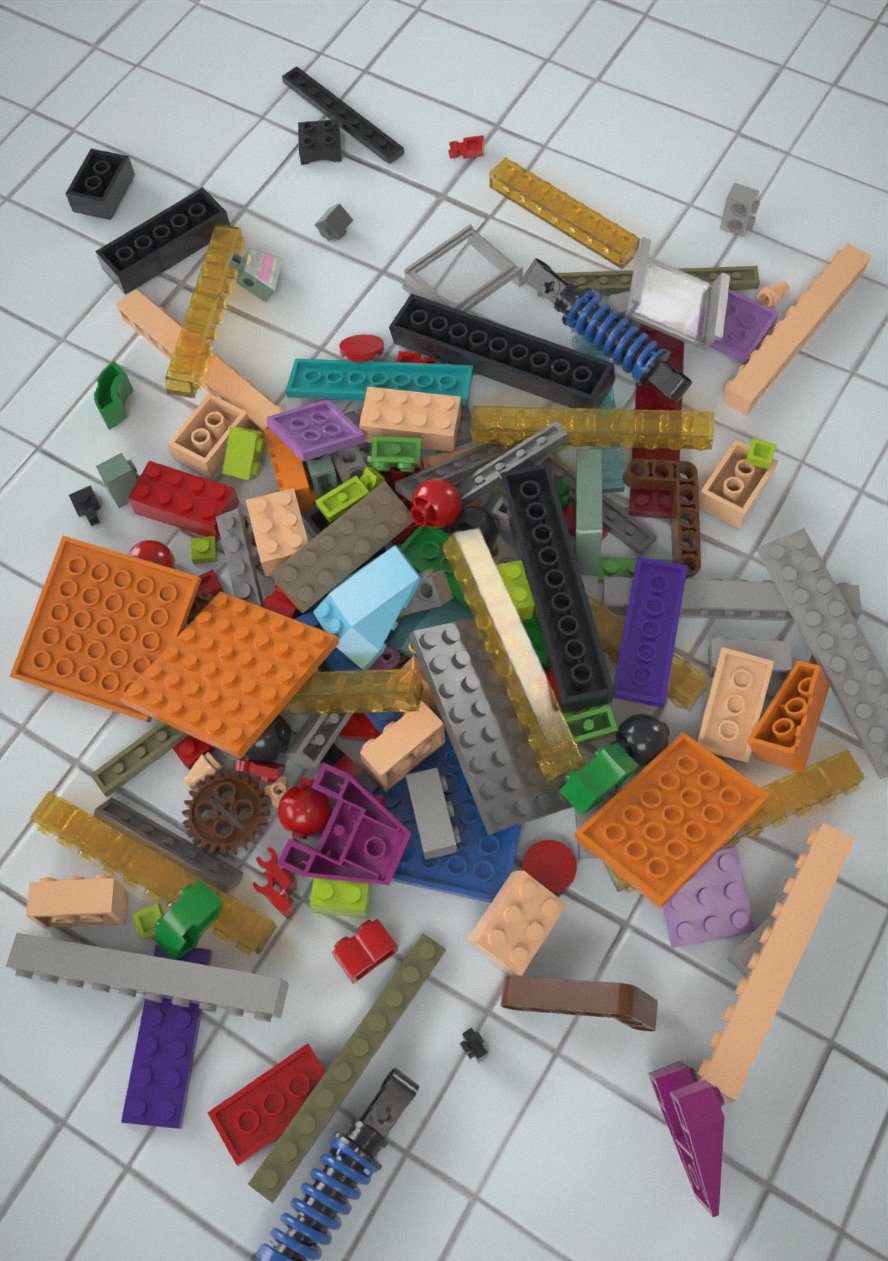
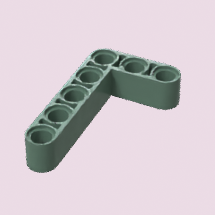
[574,449,602,575]

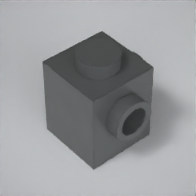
[315,203,353,241]

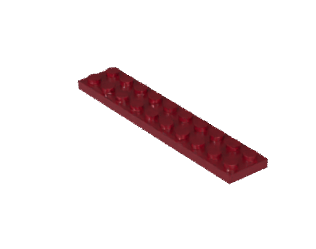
[628,321,685,519]

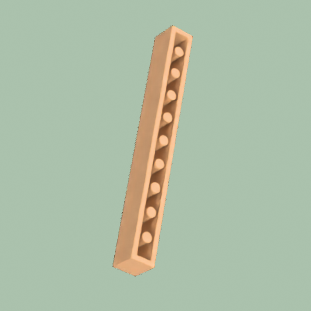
[723,244,871,415]
[116,289,285,443]
[697,823,855,1103]

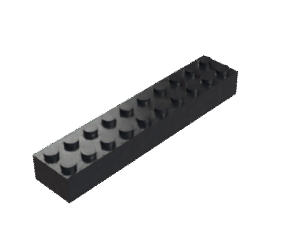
[389,293,615,417]
[499,463,615,714]

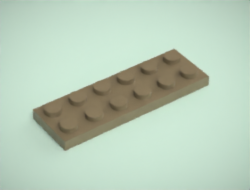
[269,481,414,613]

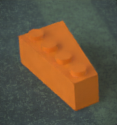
[263,428,317,516]
[747,661,830,773]

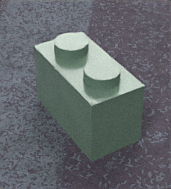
[96,453,140,508]

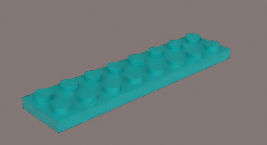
[285,359,474,405]

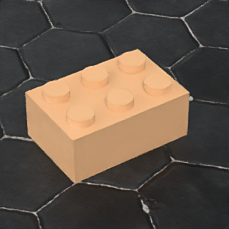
[168,393,252,479]
[699,439,779,529]
[246,488,308,577]
[360,701,445,793]
[466,871,567,976]
[26,875,128,929]

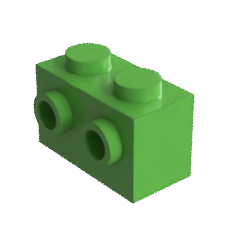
[557,705,618,749]

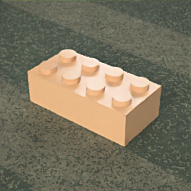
[359,387,461,452]

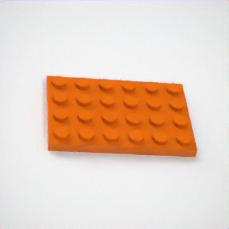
[575,732,770,909]

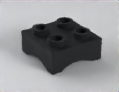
[298,119,342,165]

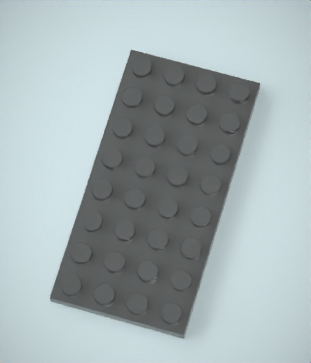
[409,613,573,835]

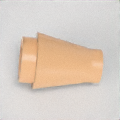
[757,281,790,308]
[183,751,223,790]

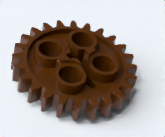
[182,770,271,857]

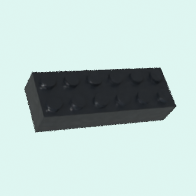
[95,187,231,295]

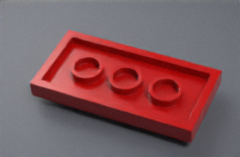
[207,1043,326,1166]

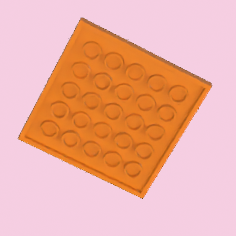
[9,536,202,723]
[120,591,339,759]

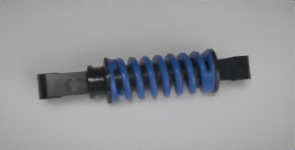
[522,258,693,402]
[250,1067,420,1261]

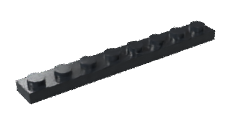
[282,66,404,165]

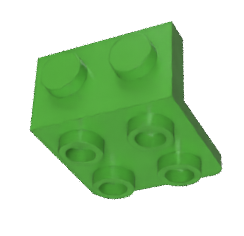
[367,436,422,472]

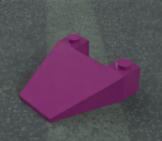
[277,762,412,885]
[648,1061,725,1217]

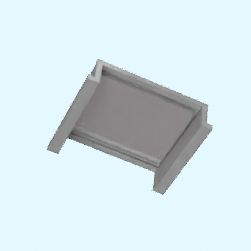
[402,224,526,312]
[625,237,730,350]

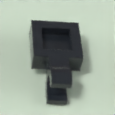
[69,485,101,527]
[460,1027,488,1063]

